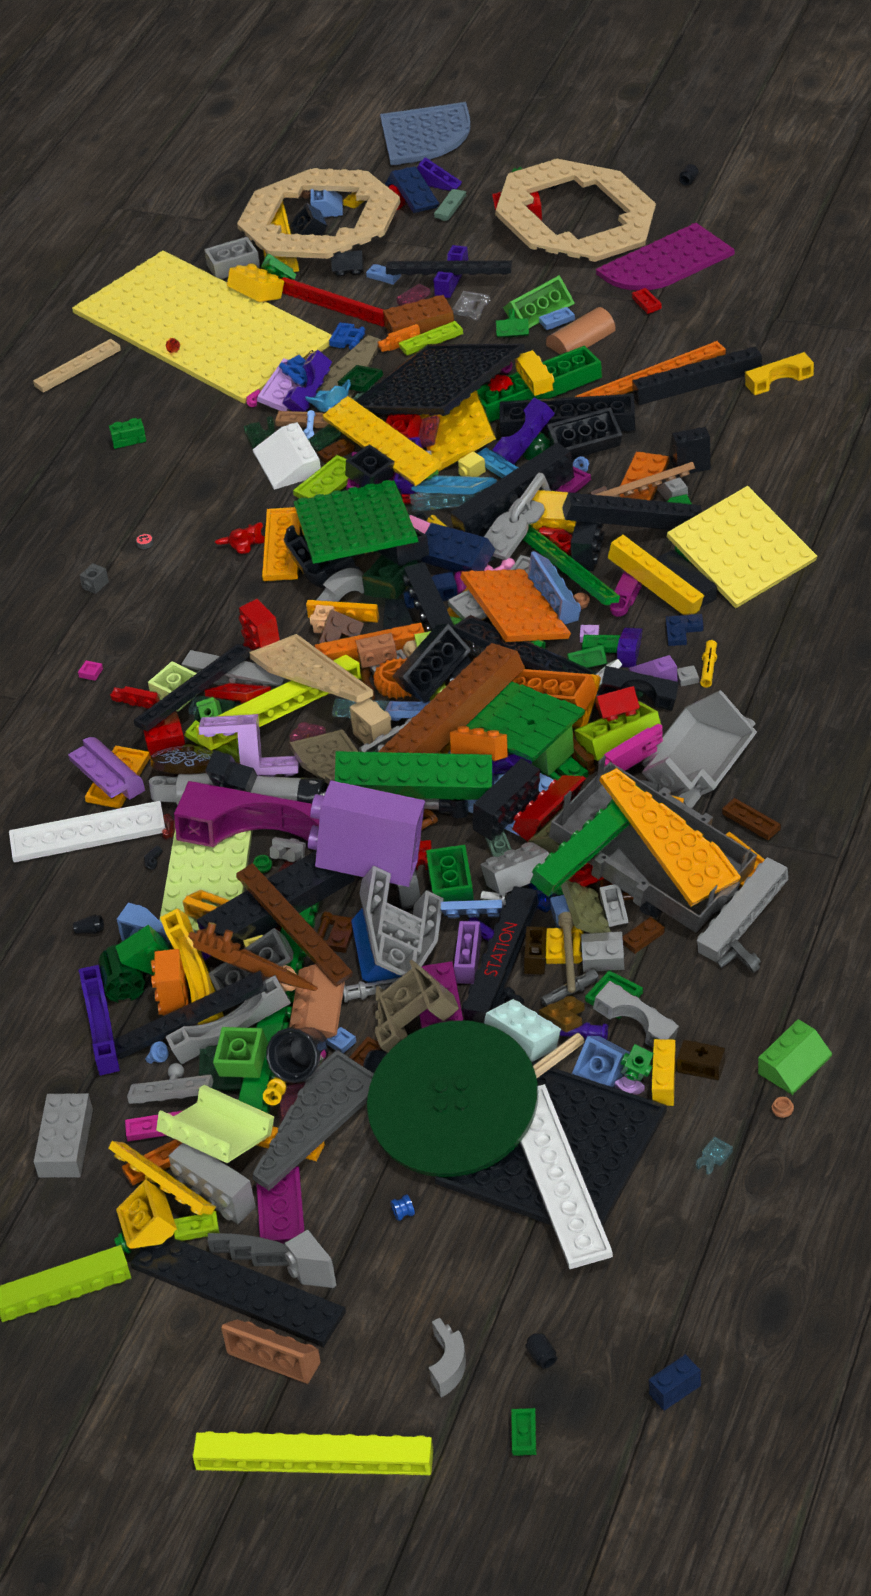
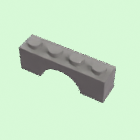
[593,981,679,1048]

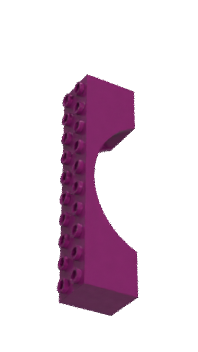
[174,781,319,847]

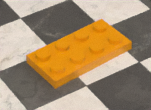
[85,745,150,809]

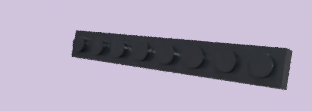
[386,260,512,275]
[133,644,251,732]
[114,970,267,1059]

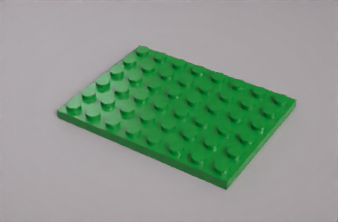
[293,480,418,564]

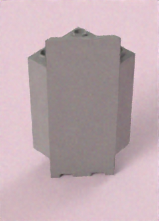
[641,690,757,808]

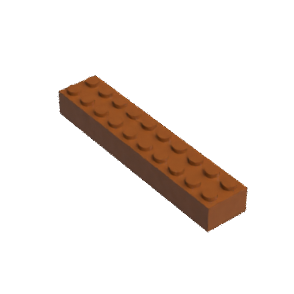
[378,643,525,753]

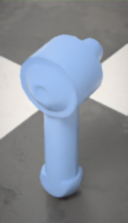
[303,410,316,443]

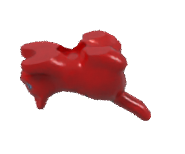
[215,522,265,554]

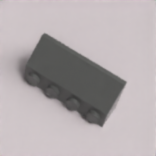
[209,928,293,991]

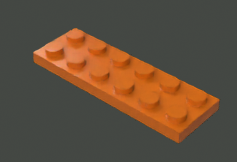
[620,452,669,500]

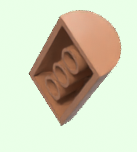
[546,307,616,355]

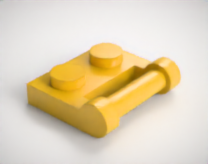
[546,925,583,964]

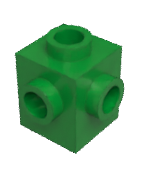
[620,1044,654,1082]

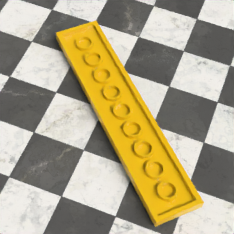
[322,396,442,486]

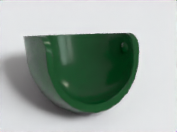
[523,432,551,460]

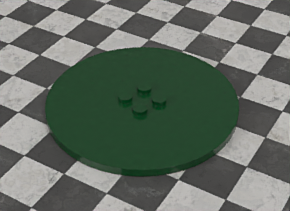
[367,1020,539,1177]

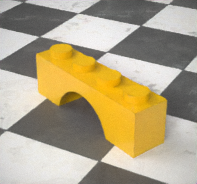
[745,352,814,396]

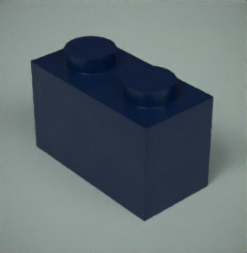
[649,1354,701,1411]

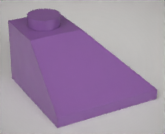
[629,655,678,694]

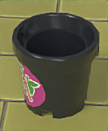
[266,1027,329,1083]

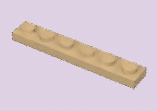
[33,339,121,392]

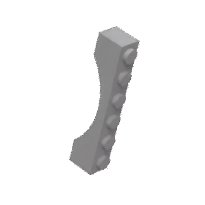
[166,975,291,1065]

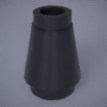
[73,914,104,934]

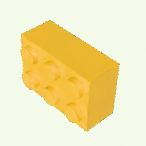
[227,264,284,302]

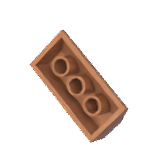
[289,964,345,1039]
[221,1319,321,1384]

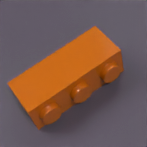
[450,726,508,761]

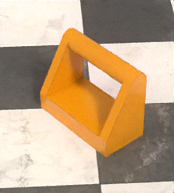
[182,890,230,919]

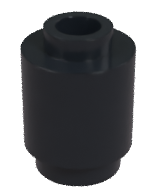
[679,164,699,185]
[525,1333,558,1369]

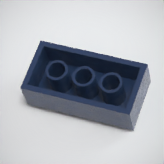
[421,522,496,572]

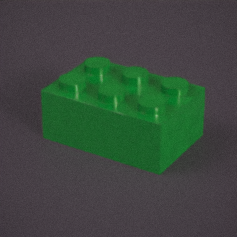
[426,845,474,902]

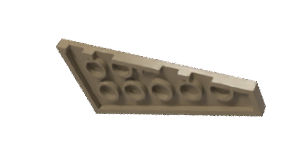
[316,335,381,398]

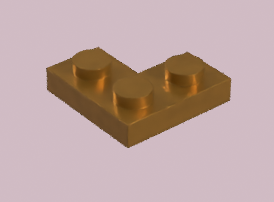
[539,996,585,1033]

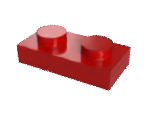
[632,288,662,314]

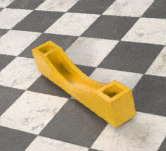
[160,908,224,1025]

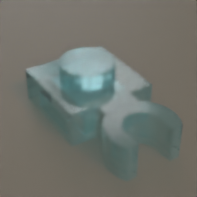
[696,1137,733,1174]

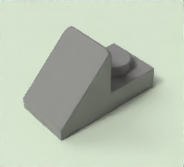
[599,884,629,928]

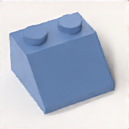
[572,1036,630,1087]

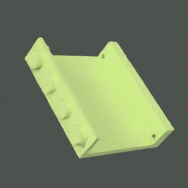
[156,1085,274,1163]

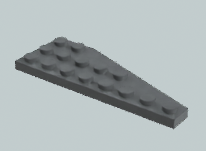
[252,1050,374,1191]

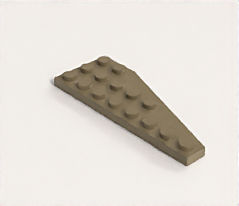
[289,729,358,784]

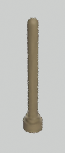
[558,912,576,993]

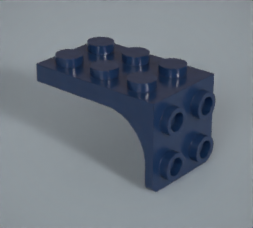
[384,166,439,213]

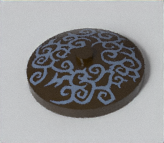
[150,744,223,774]

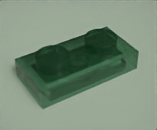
[308,424,341,452]

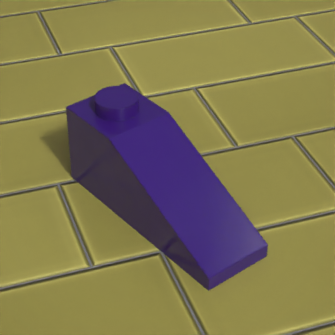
[417,157,462,191]
[617,628,643,668]

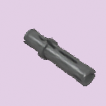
[540,968,599,1007]

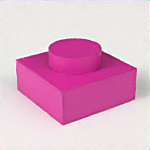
[78,660,103,681]

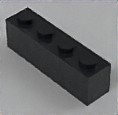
[656,550,717,608]

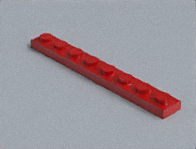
[281,277,385,327]

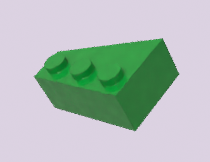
[115,924,174,975]

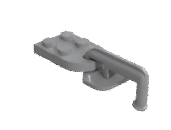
[484,473,551,560]

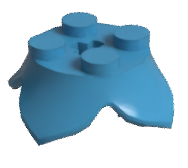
[305,380,351,412]

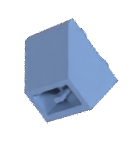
[311,189,343,217]

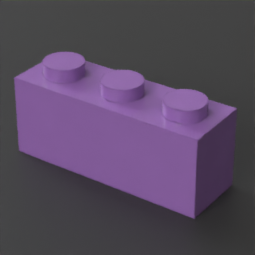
[454,921,482,984]

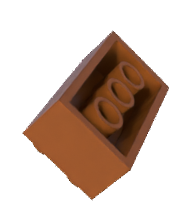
[383,295,454,334]

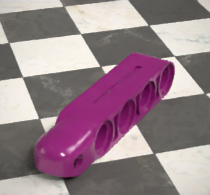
[610,571,643,617]

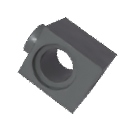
[79,563,109,594]

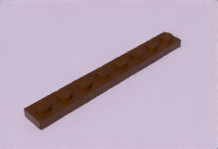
[236,863,353,987]

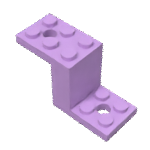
[199,714,300,777]

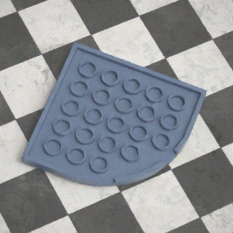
[380,102,471,165]

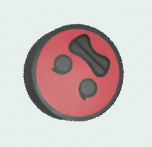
[136,534,154,549]

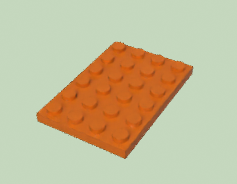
[460,569,571,642]

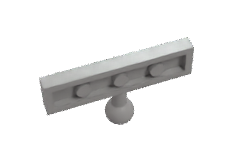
[127,1063,213,1104]

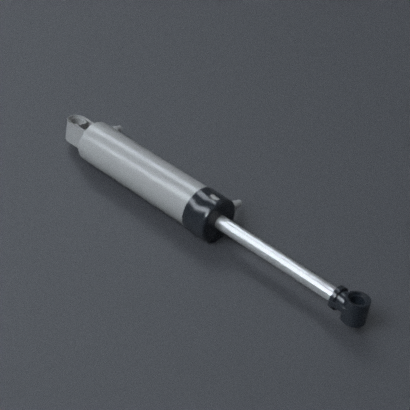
[149,773,469,818]

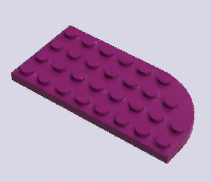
[596,223,735,291]

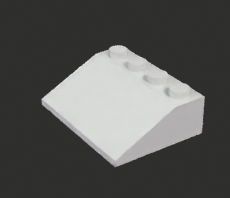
[253,422,321,490]

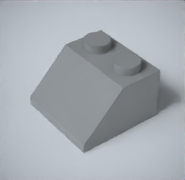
[581,932,625,972]
[285,1230,337,1288]

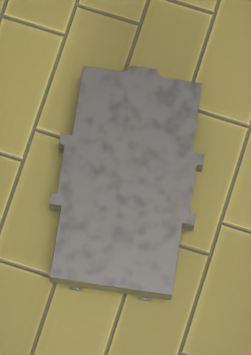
[549,756,757,933]

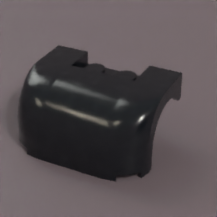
[284,525,360,589]

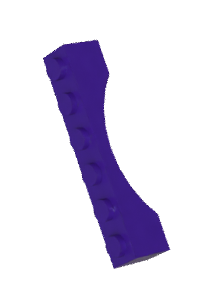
[79,965,120,1076]

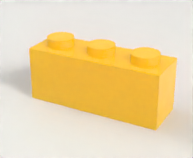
[515,350,554,396]
[652,1039,676,1106]

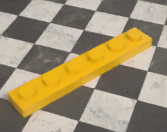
[108,1141,216,1215]

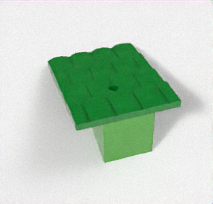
[466,681,585,776]

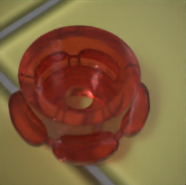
[166,338,180,353]

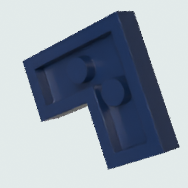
[666,614,704,646]

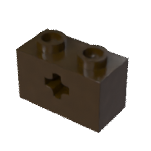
[524,926,547,975]
[677,1040,725,1081]

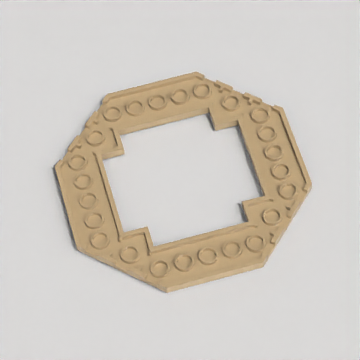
[495,159,656,262]
[237,168,400,259]

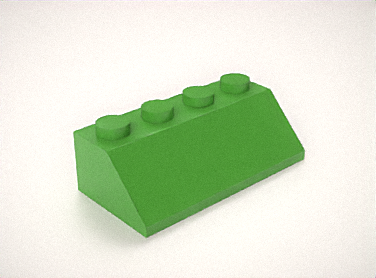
[503,275,575,328]

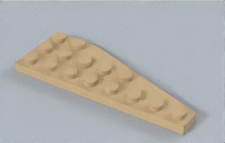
[249,634,373,703]

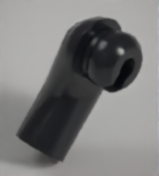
[144,845,163,870]

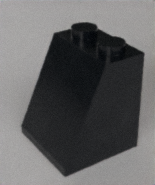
[669,427,711,476]

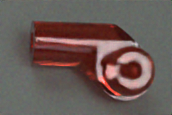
[161,814,175,839]

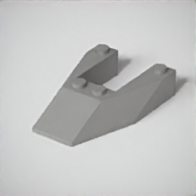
[360,866,443,976]

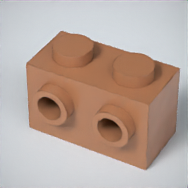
[356,633,397,668]

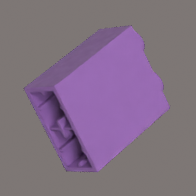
[308,781,425,887]

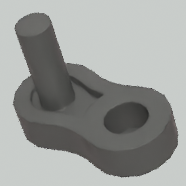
[717,939,761,973]

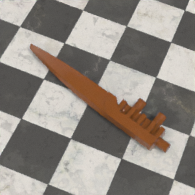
[188,922,318,991]

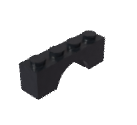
[599,666,679,711]

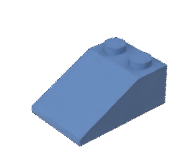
[117,903,172,945]

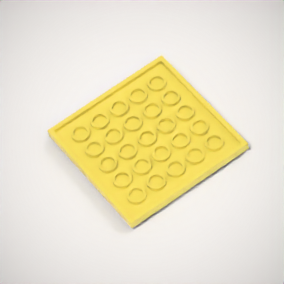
[666,486,817,608]

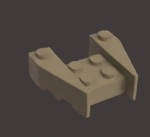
[375,959,459,1052]

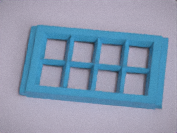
[411,475,497,495]

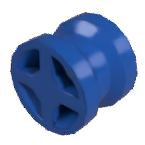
[390,1194,415,1221]

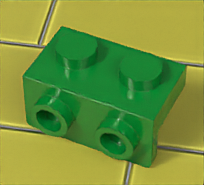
[261,254,297,280]

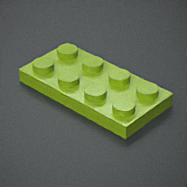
[293,455,348,498]

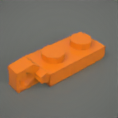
[378,324,420,352]

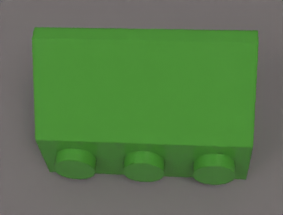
[758,1019,832,1095]

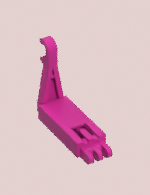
[604,724,663,771]

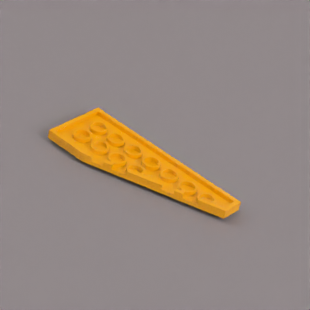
[599,768,741,906]

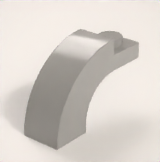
[317,568,373,602]
[429,1318,466,1398]

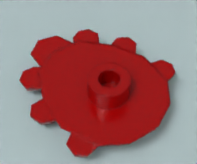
[488,375,513,392]

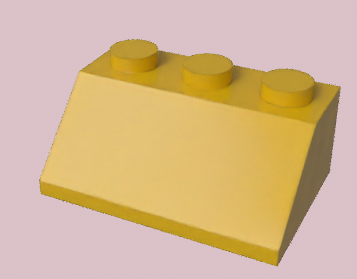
[530,490,583,533]
[116,1179,177,1249]

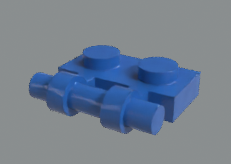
[329,322,365,350]
[279,355,307,387]

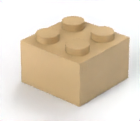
[349,698,392,744]

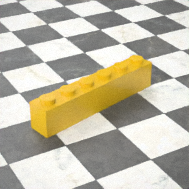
[607,535,704,615]

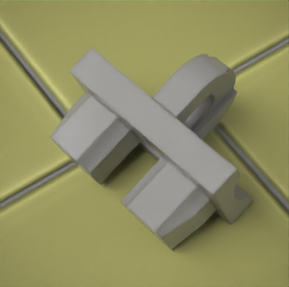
[270,837,306,862]

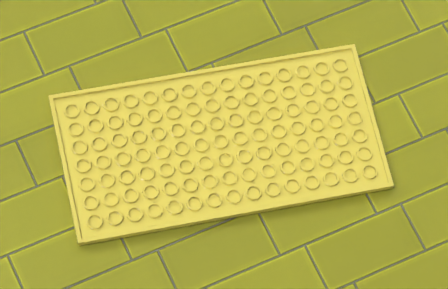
[72,251,332,404]

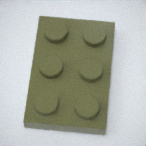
[561,880,611,933]

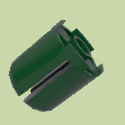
[98,944,145,1003]

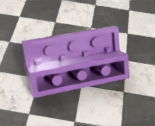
[68,737,145,800]

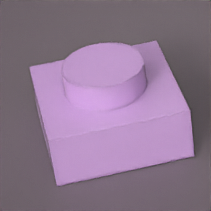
[580,625,599,643]
[615,1076,645,1095]

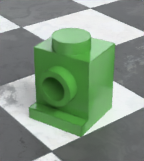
[196,697,222,718]

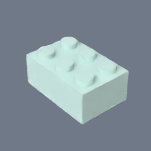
[484,999,561,1062]

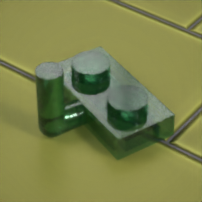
[243,416,275,449]

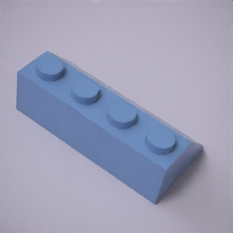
[528,551,581,624]

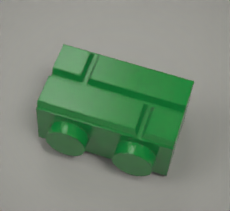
[109,418,147,449]

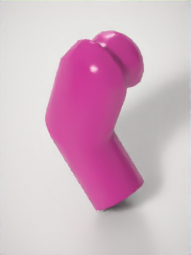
[246,389,261,407]

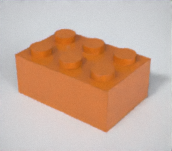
[151,949,189,1016]

